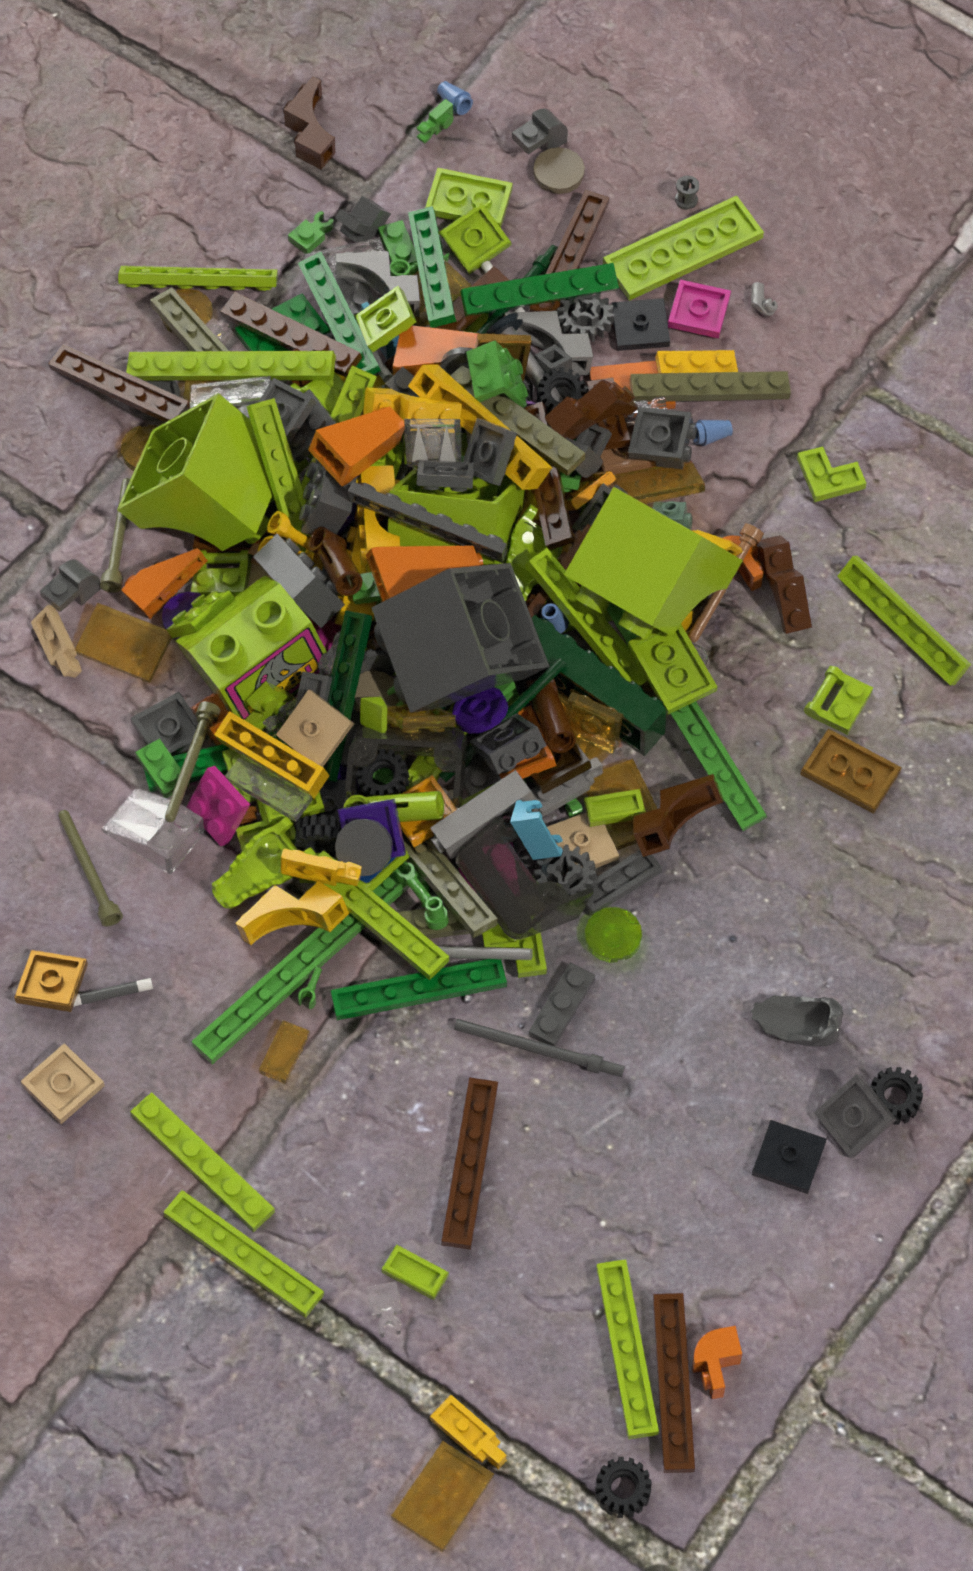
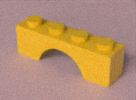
[356,465,400,573]

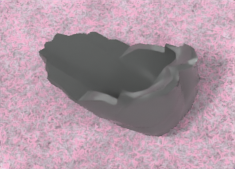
[751,995,843,1047]

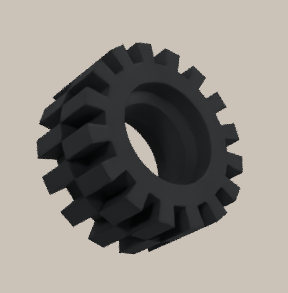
[536,367,587,414]
[356,749,410,797]
[295,814,342,857]
[870,1067,923,1125]
[595,1457,652,1518]

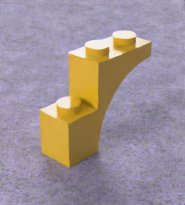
[363,387,462,431]
[236,881,349,945]

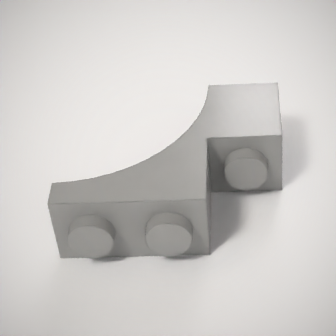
[336,251,420,317]
[504,311,593,375]

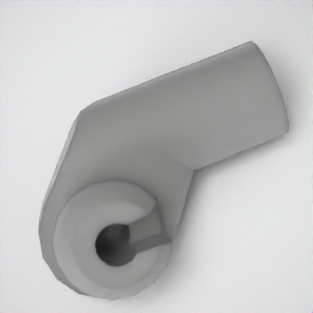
[751,282,778,316]

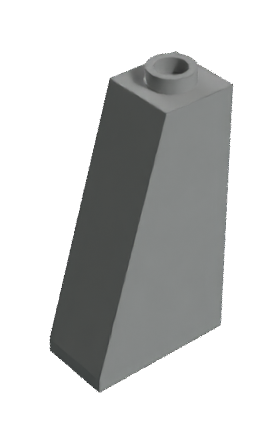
[431,770,539,859]

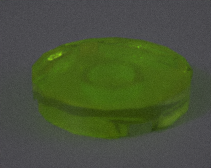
[585,907,642,963]

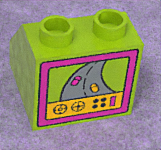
[176,575,333,720]

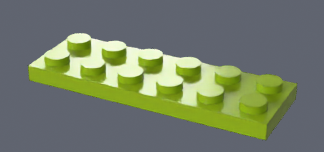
[603,195,764,301]

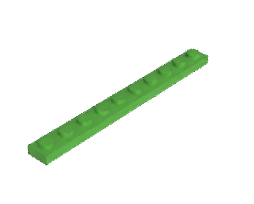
[606,602,767,832]
[191,862,419,1065]

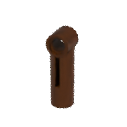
[308,526,363,596]
[524,677,576,753]

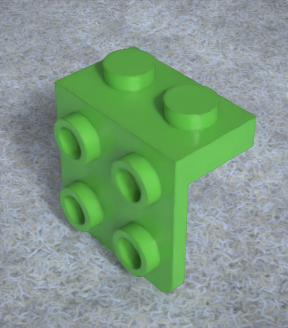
[466,340,528,408]

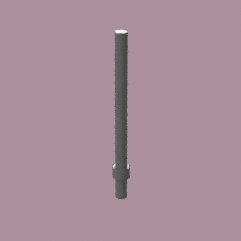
[454,1019,625,1077]

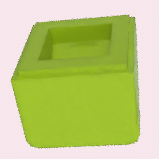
[360,697,387,733]

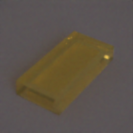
[259,1020,310,1084]

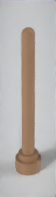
[688,523,764,643]

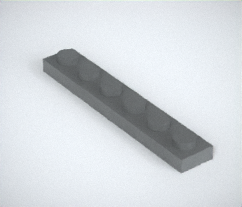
[348,482,507,563]

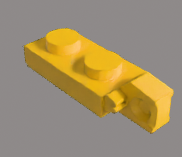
[281,849,362,886]
[430,1395,507,1470]

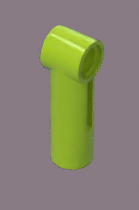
[343,791,444,822]

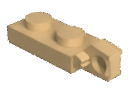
[31,605,82,678]

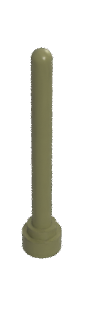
[100,478,130,593]
[164,701,221,822]
[58,810,123,927]

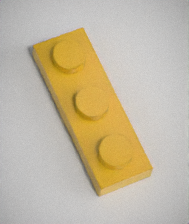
[655,350,738,373]

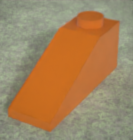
[121,548,208,619]

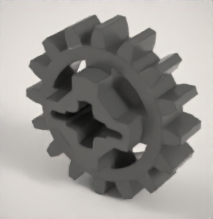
[557,293,614,342]
[534,844,597,906]

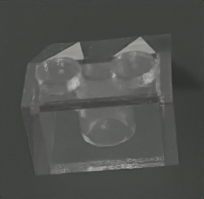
[404,419,462,471]
[102,788,204,875]

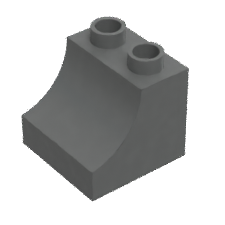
[372,563,550,713]

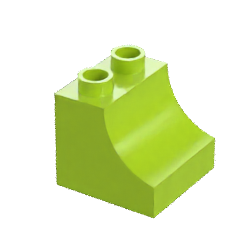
[117,393,275,551]
[388,466,525,565]
[564,487,743,640]

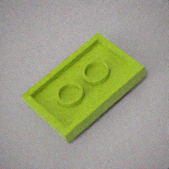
[425,168,513,228]
[628,625,718,715]

